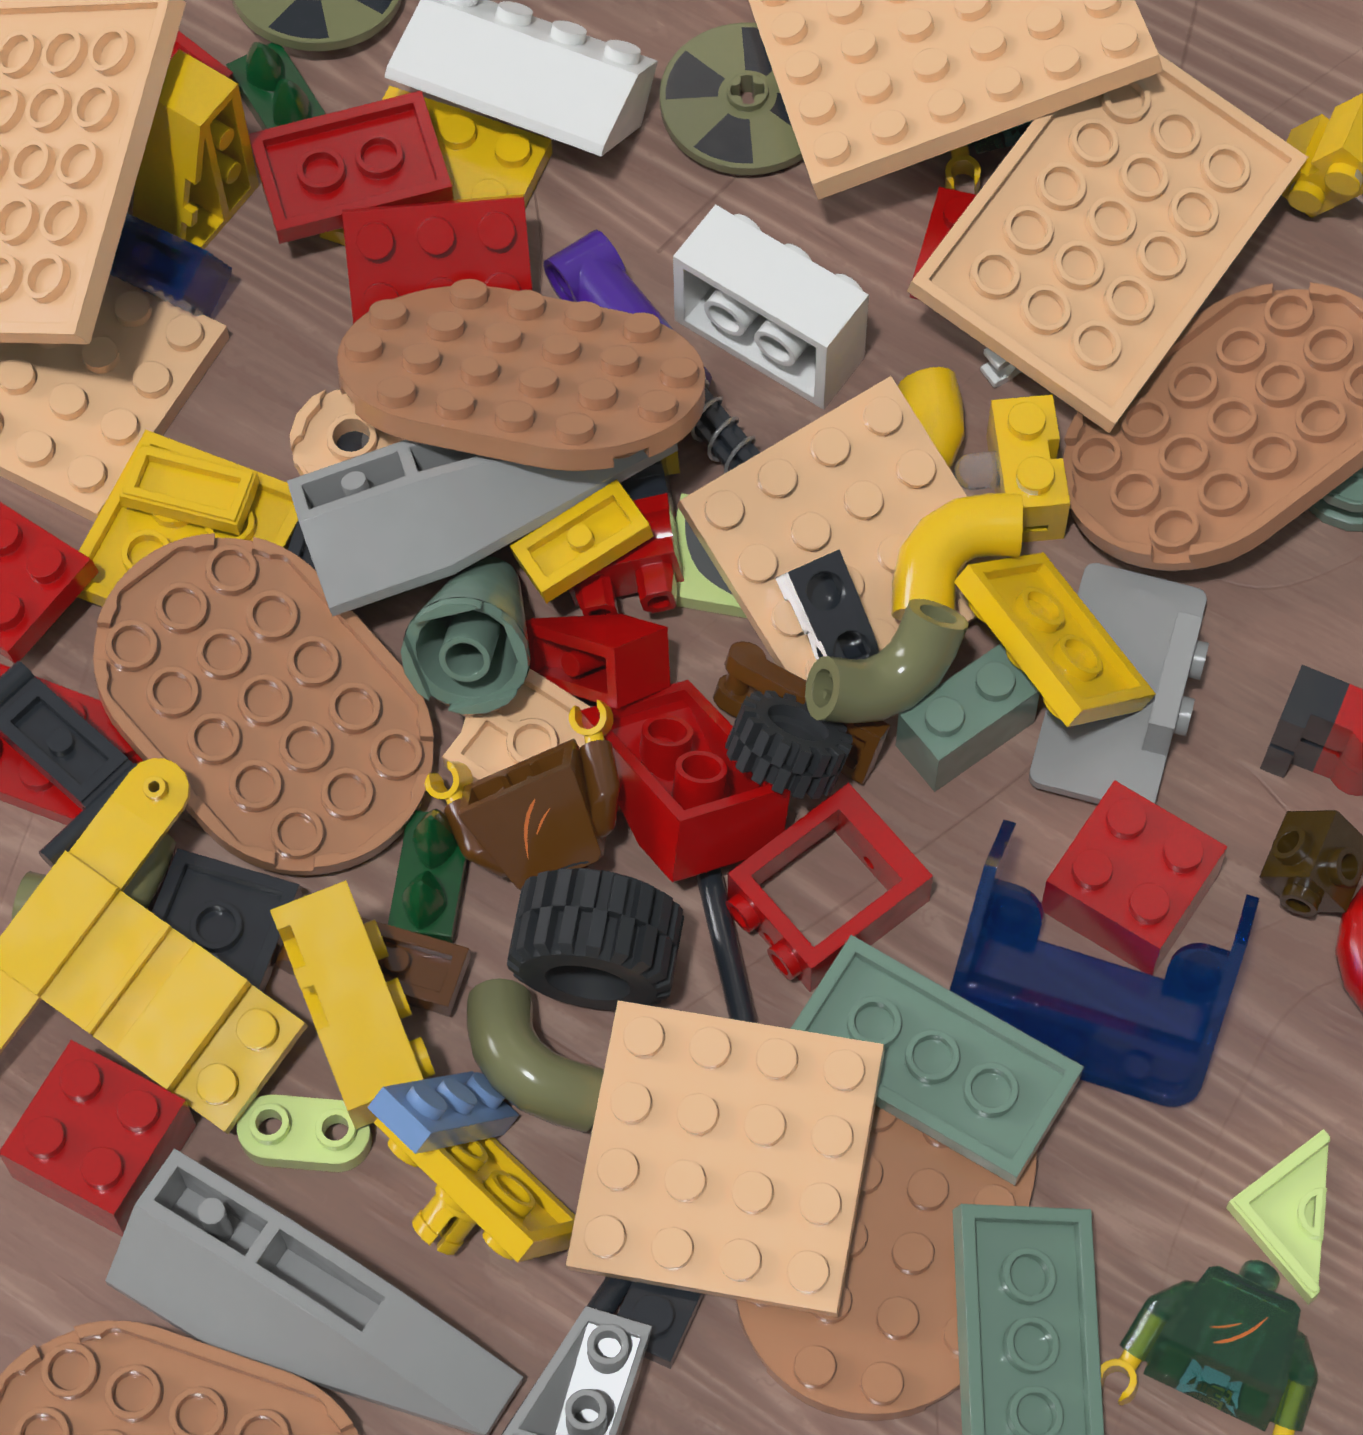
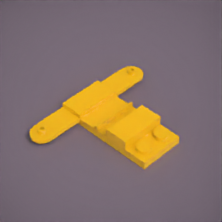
[0,758,308,1134]

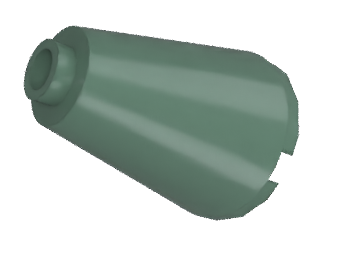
[401,556,531,715]

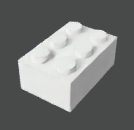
[673,204,869,410]

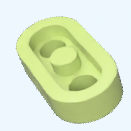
[237,1094,372,1172]

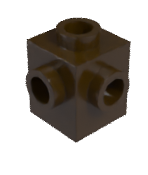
[1259,810,1363,916]

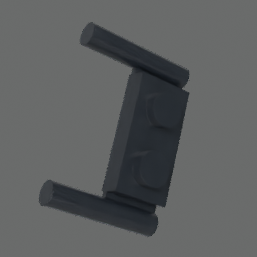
[0,661,137,868]

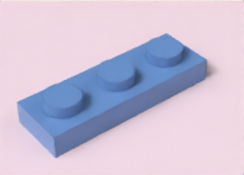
[367,1071,519,1154]

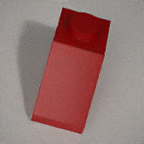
[526,614,671,709]

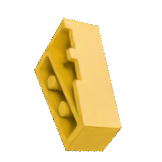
[131,49,259,269]
[270,880,435,1129]

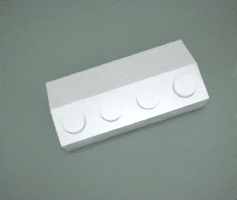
[385,0,658,156]

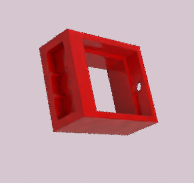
[726,783,933,992]

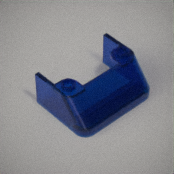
[949,819,1260,1107]

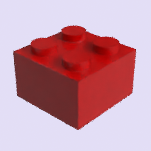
[1040,780,1228,977]
[0,1040,196,1237]

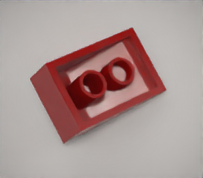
[581,680,790,883]

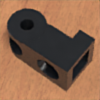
[775,549,879,661]

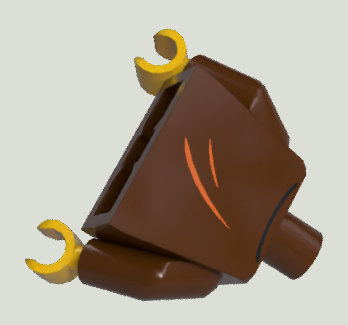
[425,700,620,890]

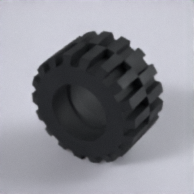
[507,868,684,1011]

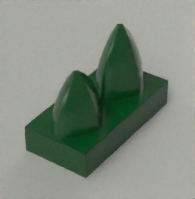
[226,42,326,130]
[388,808,468,943]

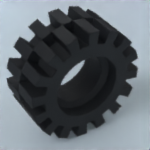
[725,690,853,799]

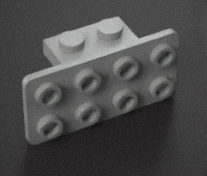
[1029,563,1209,804]

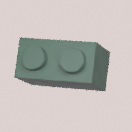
[895,644,1040,792]

